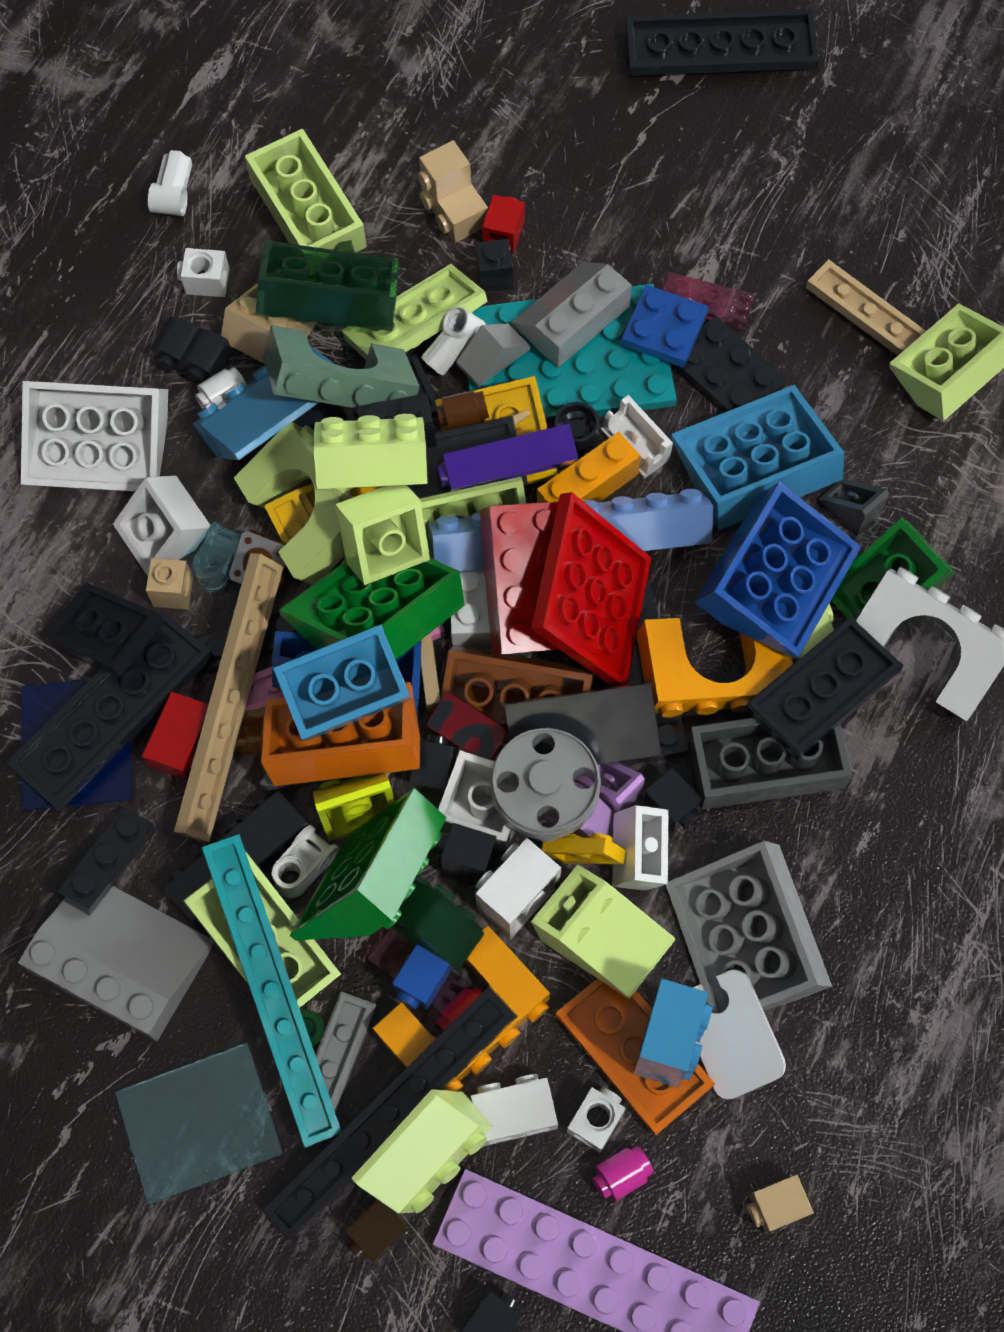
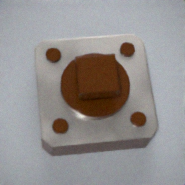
[229,530,289,594]

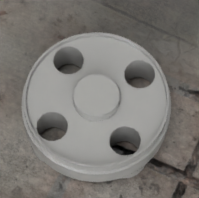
[491,728,601,842]

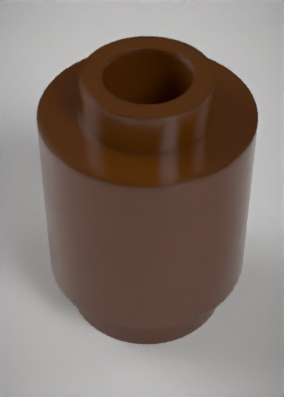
[436,390,489,430]

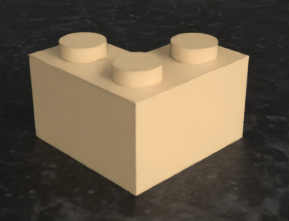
[418,140,488,243]

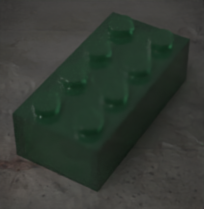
[256,240,400,331]

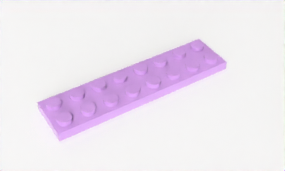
[433,1169,760,1332]

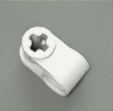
[272,825,340,898]

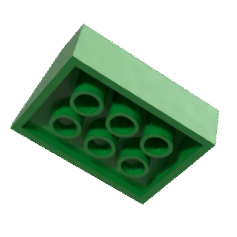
[280,558,465,660]
[289,788,447,941]

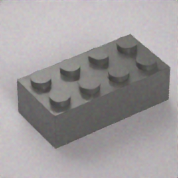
[688,718,852,810]

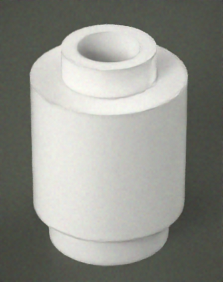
[195,367,247,409]

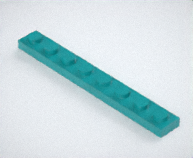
[201,834,342,1147]

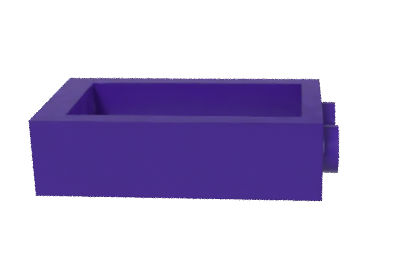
[436,423,578,492]

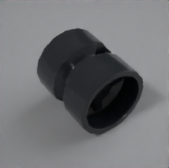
[554,402,599,463]

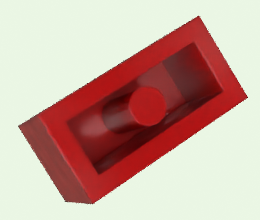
[142,691,209,781]

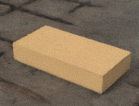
[421,636,441,716]

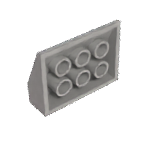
[666,841,832,1014]
[18,886,215,1041]

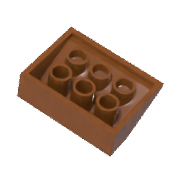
[435,645,594,781]

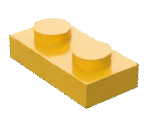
[542,833,626,865]

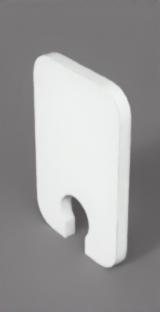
[693,970,786,1099]

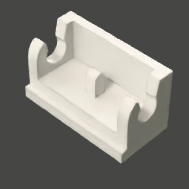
[600,395,673,479]

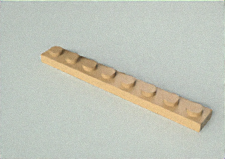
[174,553,283,842]

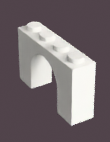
[856,567,1004,721]

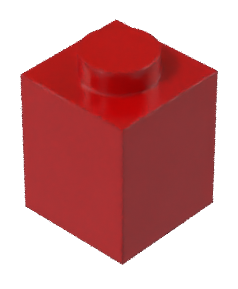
[482,195,525,253]

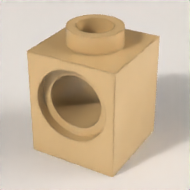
[146,558,193,610]
[747,1175,814,1234]

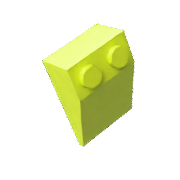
[312,773,395,842]

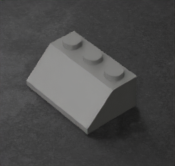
[511,262,632,368]

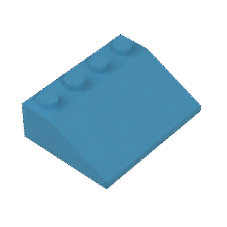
[192,346,334,460]
[671,385,844,530]

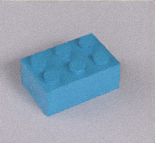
[633,979,713,1088]

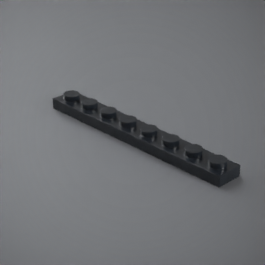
[262,986,518,1241]

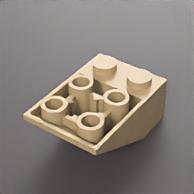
[221,267,335,364]

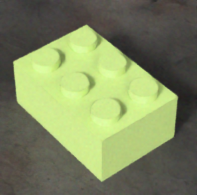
[314,414,427,489]

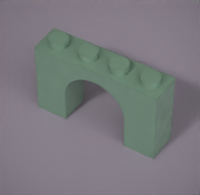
[263,325,420,409]

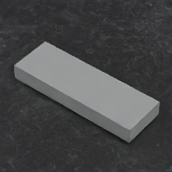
[315,991,377,1113]

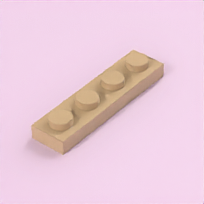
[806,259,926,356]

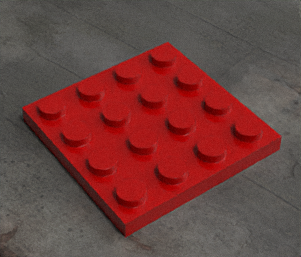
[531,492,652,687]

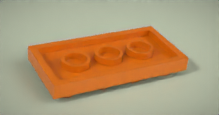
[556,978,715,1136]

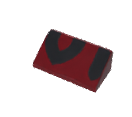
[426,691,509,760]

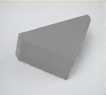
[457,324,530,388]

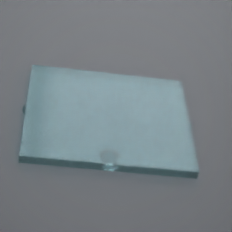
[115,1043,283,1205]

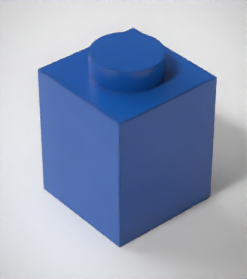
[392,944,451,1010]

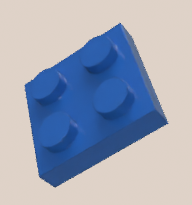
[621,285,709,368]

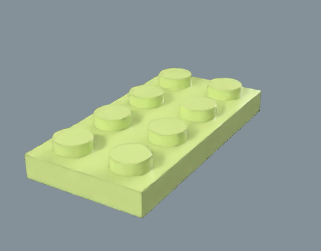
[341,264,488,360]

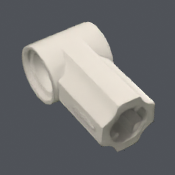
[148,150,192,216]
[421,307,486,375]

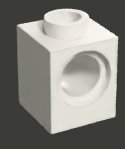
[177,248,230,297]
[567,1087,626,1153]

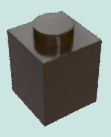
[345,1200,410,1264]

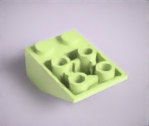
[531,864,675,999]

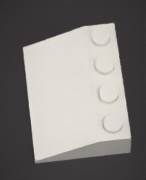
[21,381,168,491]

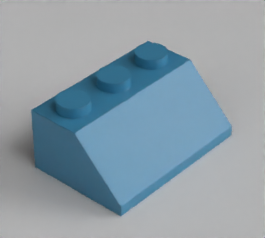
[273,625,411,742]

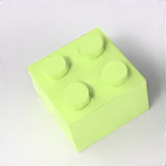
[335,485,430,585]

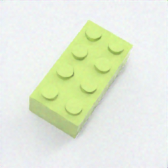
[245,129,367,275]
[183,852,341,1008]

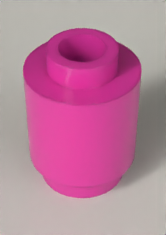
[592,1146,654,1202]

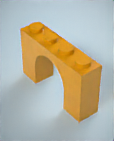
[637,618,793,717]
[373,926,550,1092]

